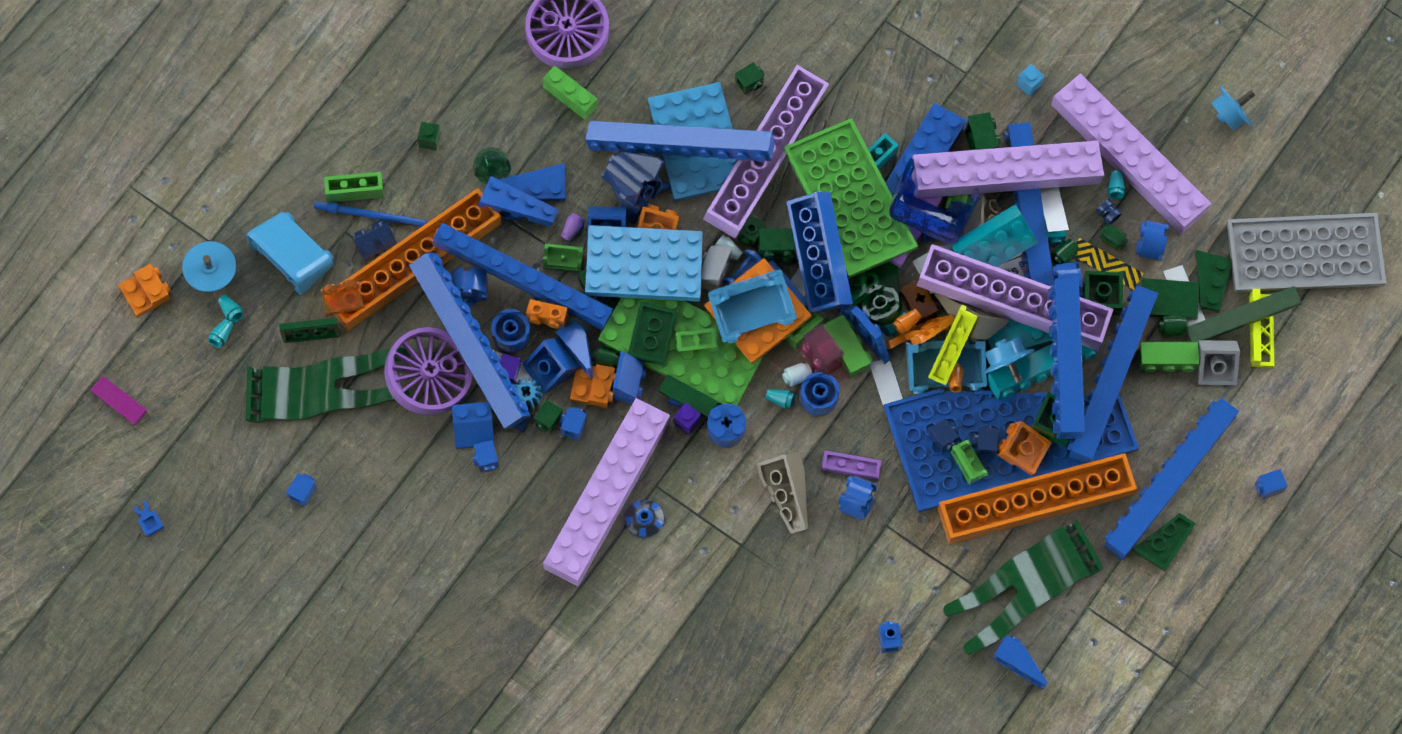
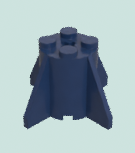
[601,152,671,224]

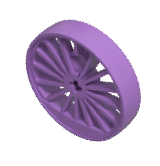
[525,0,610,69]
[384,327,473,415]

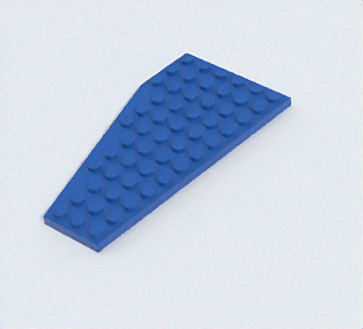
[883,389,1139,513]

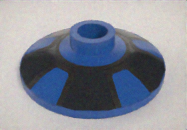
[625,499,664,537]

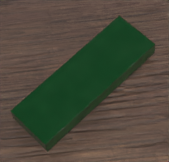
[658,374,718,419]

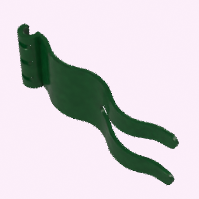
[245,347,411,423]
[943,520,1104,655]

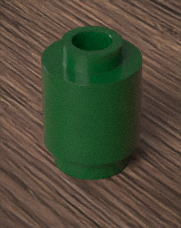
[1099,225,1129,251]
[1051,239,1080,265]
[1158,316,1187,336]
[592,347,620,369]

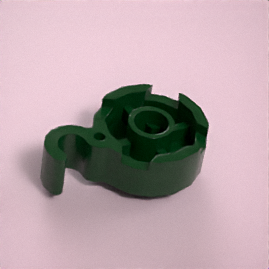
[862,272,902,326]

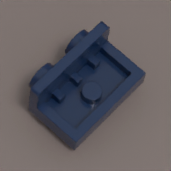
[351,220,397,260]

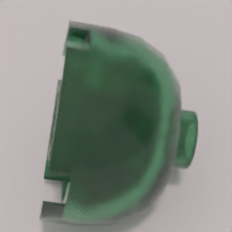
[473,147,511,184]

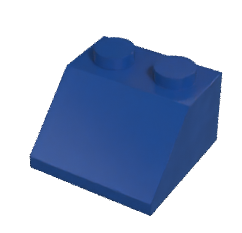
[587,206,626,248]
[522,337,579,394]
[613,352,647,403]
[452,402,495,449]

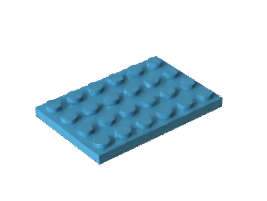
[648,82,738,202]
[585,225,703,301]

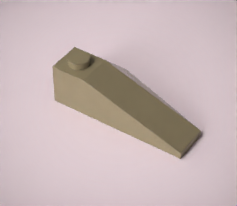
[964,192,1002,235]
[934,293,1008,341]
[756,451,808,534]

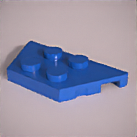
[838,305,891,364]

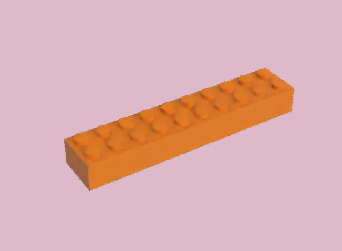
[323,188,501,332]
[938,453,1137,545]

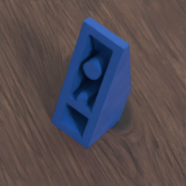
[556,320,594,379]
[993,635,1048,690]

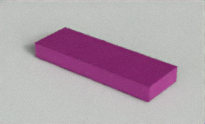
[90,376,147,426]

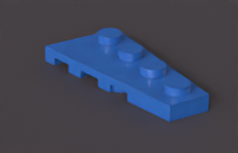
[499,163,565,201]
[477,176,558,227]

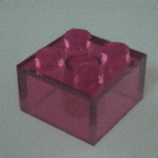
[801,323,844,375]

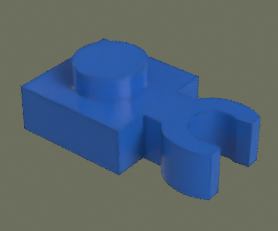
[134,501,164,538]

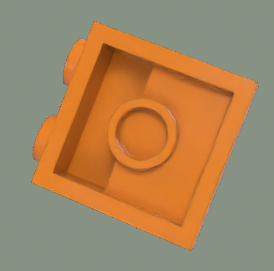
[637,204,681,230]
[118,263,171,318]
[526,299,568,329]
[570,364,616,408]
[997,421,1052,475]

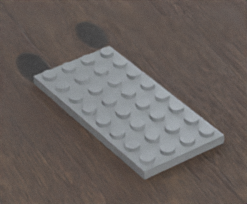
[1227,213,1386,293]

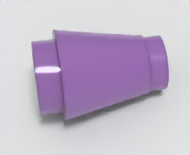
[560,213,585,242]

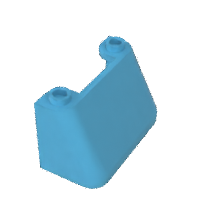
[246,212,334,296]
[708,270,797,343]
[905,338,987,394]

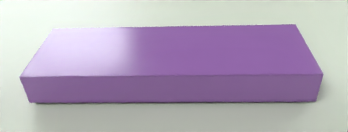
[821,450,882,481]

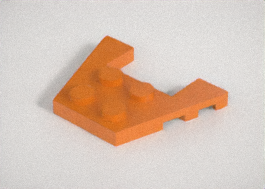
[884,314,955,349]

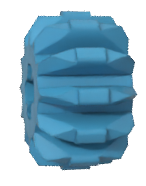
[513,378,543,410]

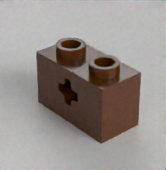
[899,279,939,325]

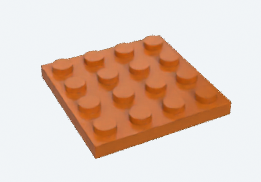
[704,258,812,364]

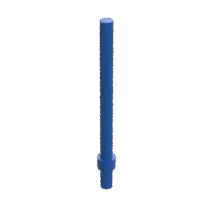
[314,201,427,227]

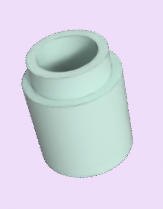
[782,363,812,387]

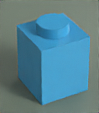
[1016,64,1045,97]

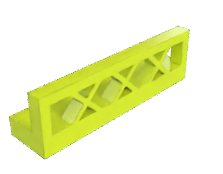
[1249,289,1274,368]
[928,304,978,385]

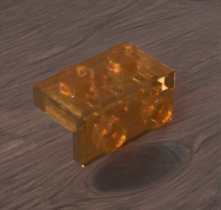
[321,280,364,316]

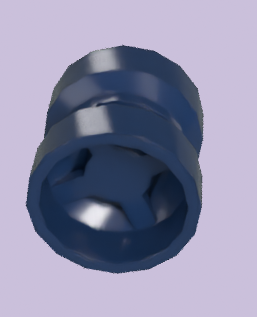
[1095,199,1122,225]

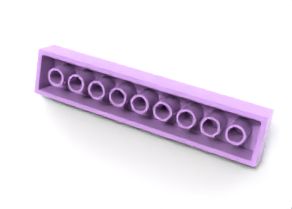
[703,65,829,238]
[1051,73,1211,234]
[910,141,1104,198]
[917,244,1113,351]
[543,398,670,586]

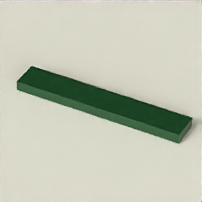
[1187,286,1302,342]

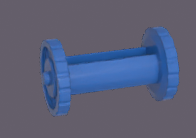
[722,249,762,286]

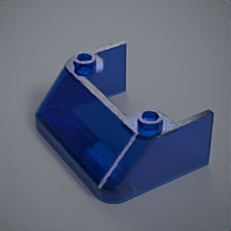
[889,158,980,244]

